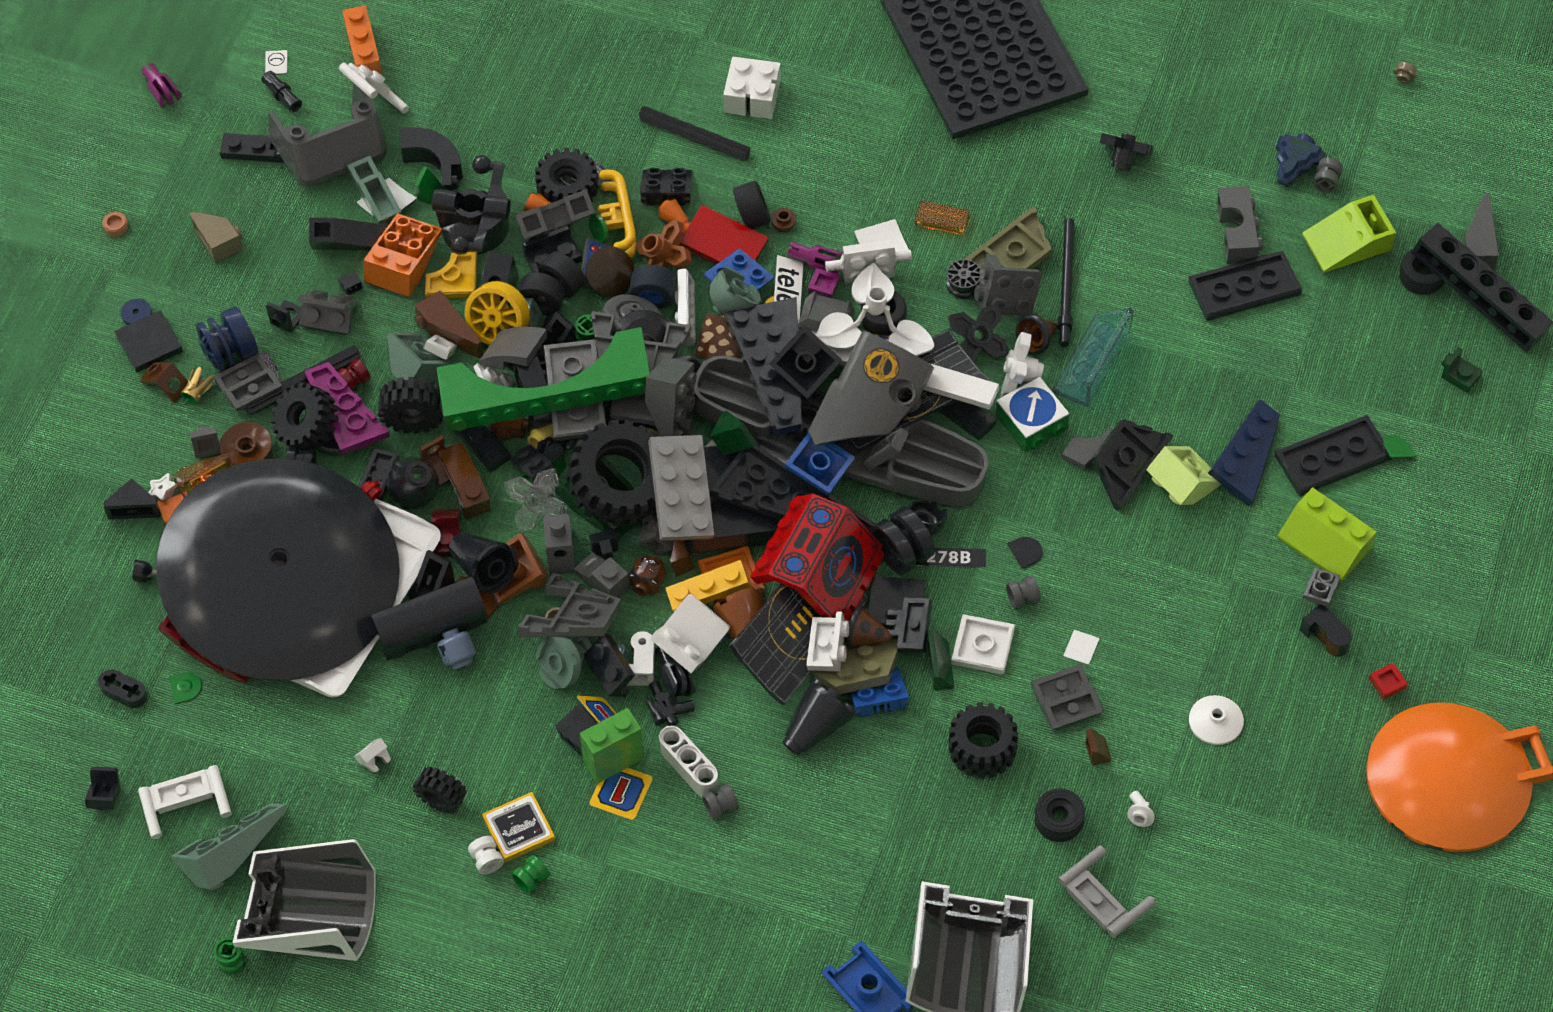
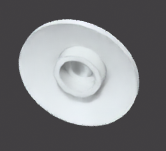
[1189,695,1244,745]

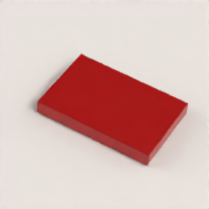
[679,205,769,265]

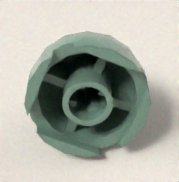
[709,267,761,316]

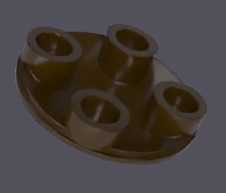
[585,246,635,297]

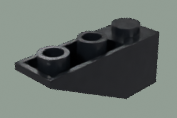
[309,218,388,250]

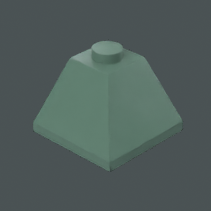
[387,332,454,383]

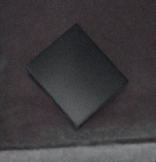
[339,271,363,295]

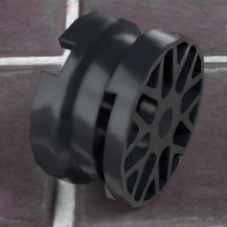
[946,259,980,299]

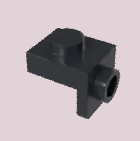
[85,767,120,810]

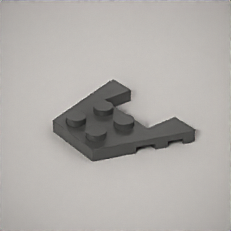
[591,311,691,373]
[518,573,621,637]

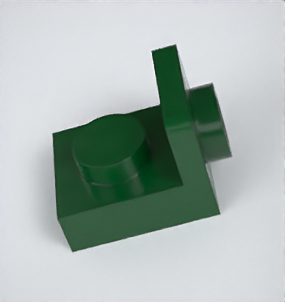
[1441,347,1483,393]

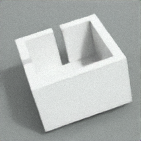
[723,57,781,119]

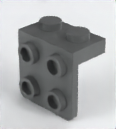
[974,254,1042,316]

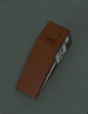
[438,442,491,520]

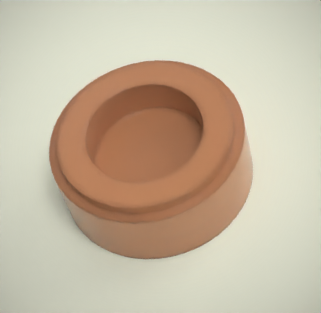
[102,212,129,237]

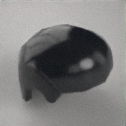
[907,501,947,535]

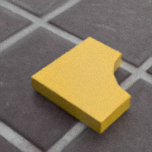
[425,252,477,299]

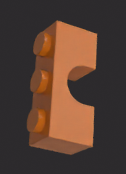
[342,5,382,75]

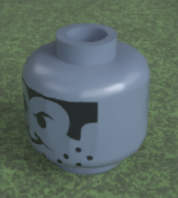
[437,628,476,670]

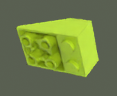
[1302,195,1396,273]

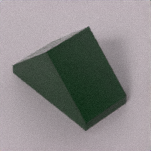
[710,410,757,456]

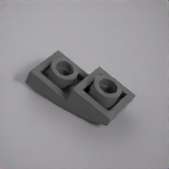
[1302,567,1340,607]

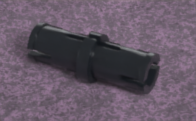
[261,71,302,113]

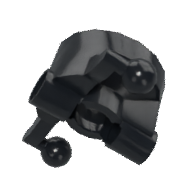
[432,155,511,255]

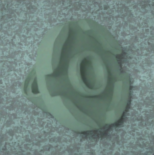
[536,636,587,689]

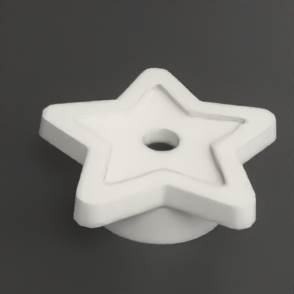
[148,473,177,501]

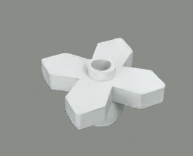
[1000,332,1044,398]

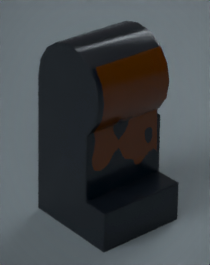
[1300,604,1352,656]

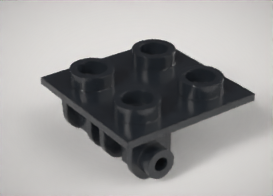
[640,167,692,206]

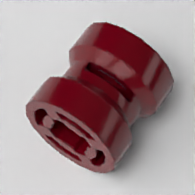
[337,359,371,391]

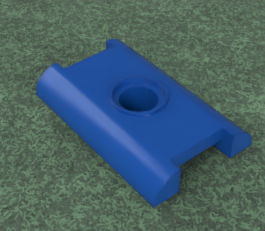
[821,940,914,1012]

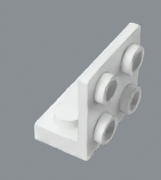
[650,594,730,673]

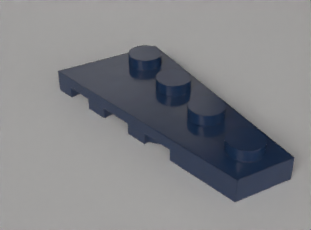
[1208,399,1280,506]

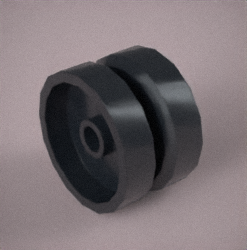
[870,506,935,575]

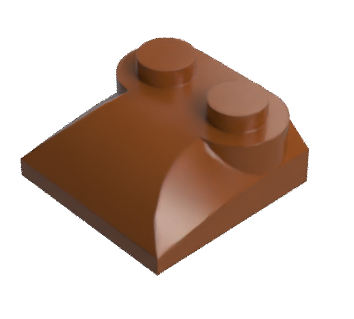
[494,533,547,604]

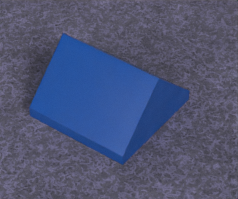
[784,432,855,496]

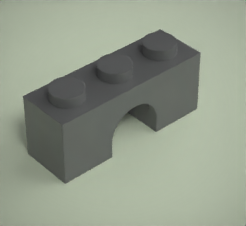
[1216,186,1262,264]
[516,189,595,240]

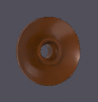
[220,422,272,466]

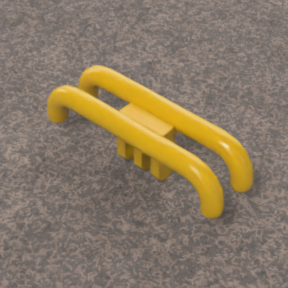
[597,170,637,259]

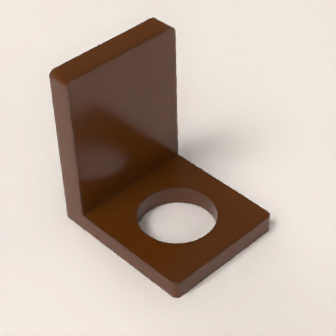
[140,362,188,402]
[420,435,450,487]

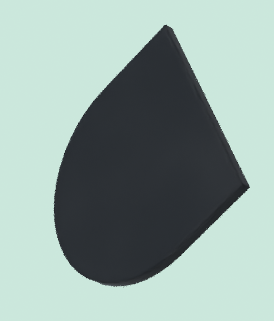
[1007,537,1042,568]

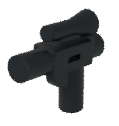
[646,681,695,726]

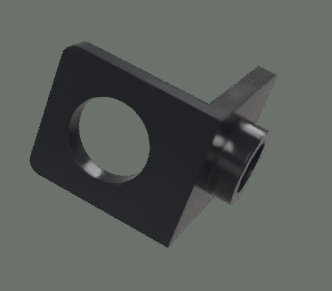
[266,301,301,333]

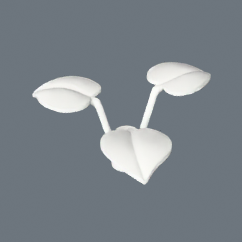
[816,263,934,356]

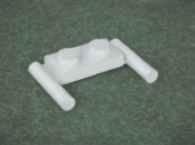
[339,62,409,114]
[138,765,232,839]

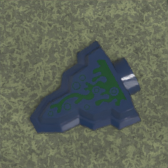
[1276,133,1326,186]

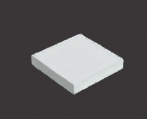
[951,614,1015,675]

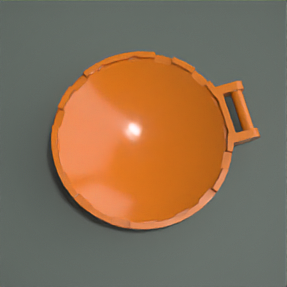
[1366,703,1553,852]

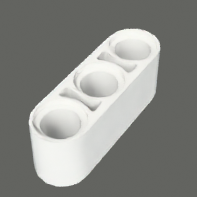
[659,726,719,797]

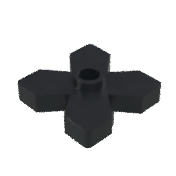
[1099,133,1154,171]
[948,305,1009,362]

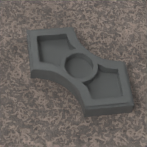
[1062,428,1113,470]

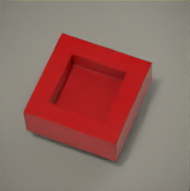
[1369,663,1408,700]

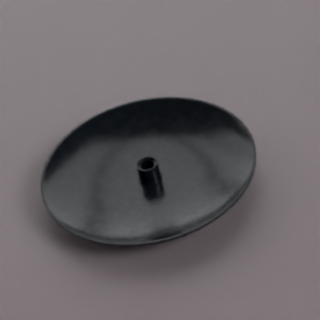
[156,459,400,681]

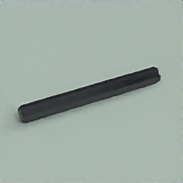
[639,106,751,161]
[245,346,361,414]

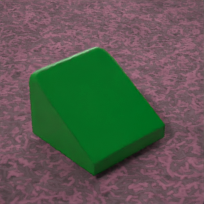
[414,167,442,204]

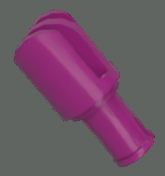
[142,63,182,108]
[787,241,843,274]

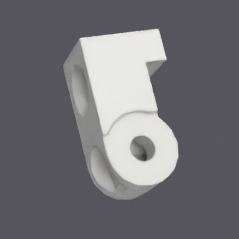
[627,631,655,686]

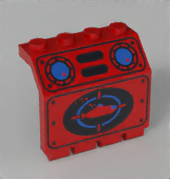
[750,494,885,621]

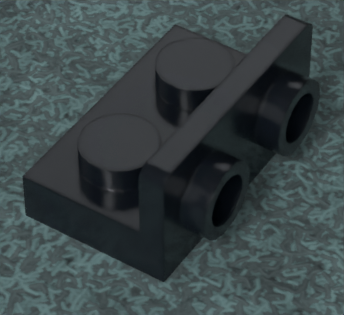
[523,225,582,273]

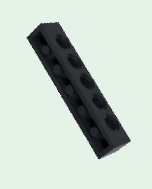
[1411,223,1553,352]

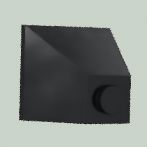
[769,325,843,399]

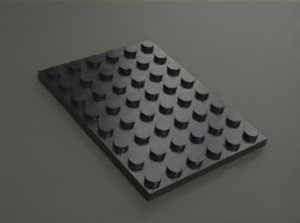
[880,0,1088,139]

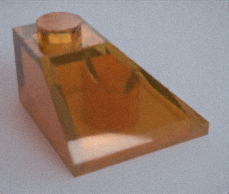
[173,453,232,497]

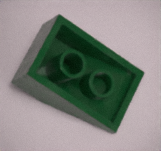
[554,457,639,542]

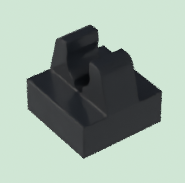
[589,529,618,560]

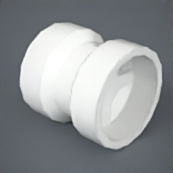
[468,836,504,875]

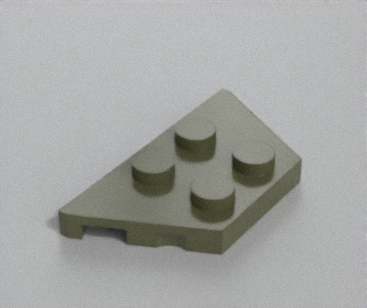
[965,206,1052,272]
[811,639,900,694]

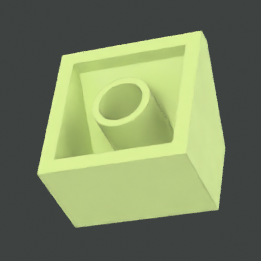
[1146,446,1222,505]

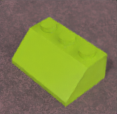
[1277,487,1377,582]

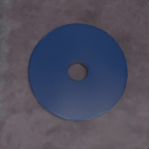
[121,299,152,325]

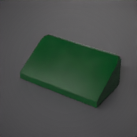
[927,630,954,690]

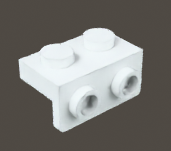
[806,612,849,672]

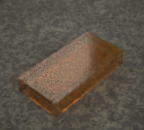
[915,200,970,235]

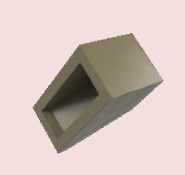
[190,212,243,263]

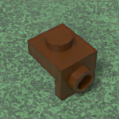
[490,416,530,440]

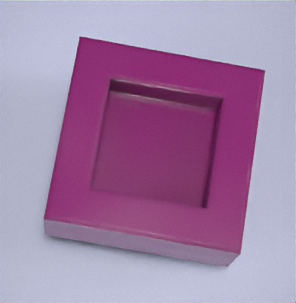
[808,268,840,298]

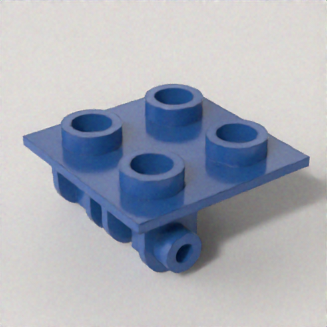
[703,248,775,291]
[850,666,909,717]

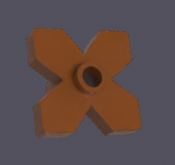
[636,220,692,269]

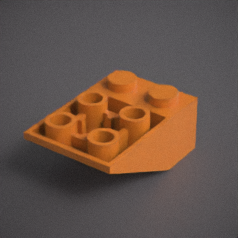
[363,213,442,297]

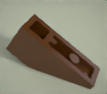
[414,291,483,358]

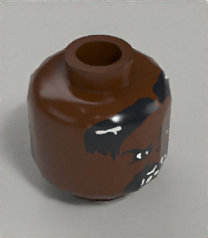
[629,555,667,596]

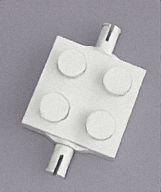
[825,240,912,284]

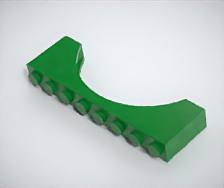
[437,327,650,432]

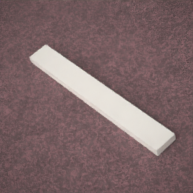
[810,329,999,410]

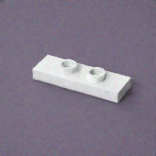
[675,268,696,346]

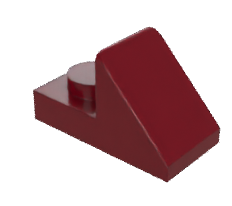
[431,509,461,557]

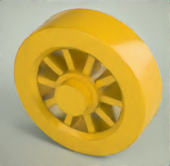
[465,281,530,346]

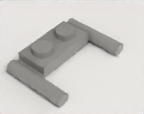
[1058,845,1156,938]

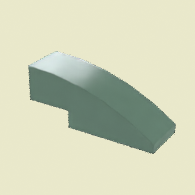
[347,155,402,224]

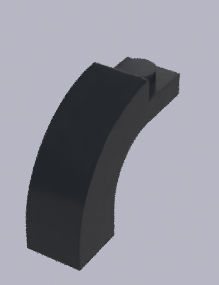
[400,128,463,191]

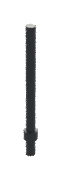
[1057,218,1074,347]

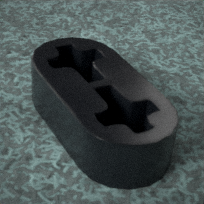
[98,669,147,708]

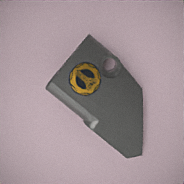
[808,331,934,446]

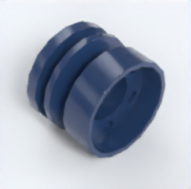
[195,306,259,372]

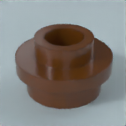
[771,208,796,232]

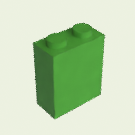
[580,708,645,784]

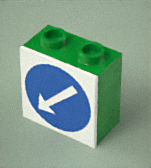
[996,377,1069,452]

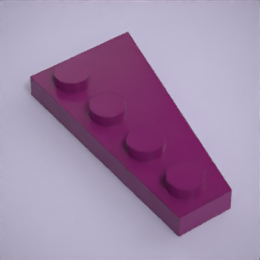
[305,362,390,455]

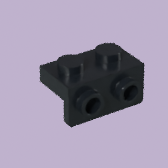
[584,634,635,697]

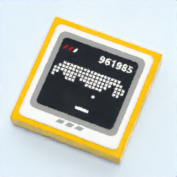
[482,792,555,863]

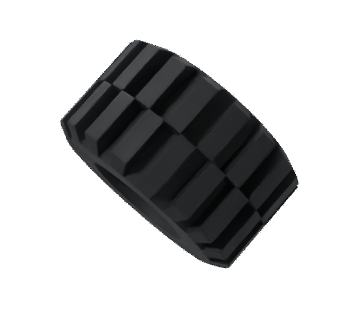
[949,702,1018,778]

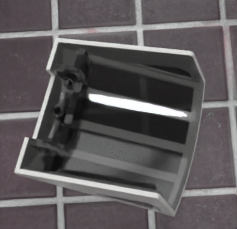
[233,839,376,961]
[905,881,1033,1012]

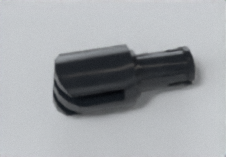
[655,646,695,697]

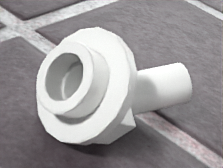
[1127,791,1155,827]

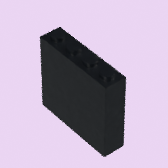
[685,441,780,554]

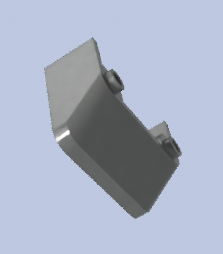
[269,83,387,187]

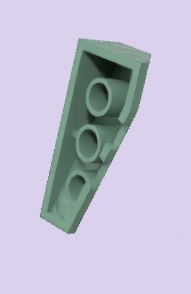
[171,803,287,890]

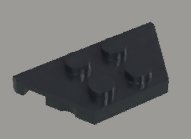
[1091,419,1173,510]

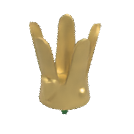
[180,367,215,405]

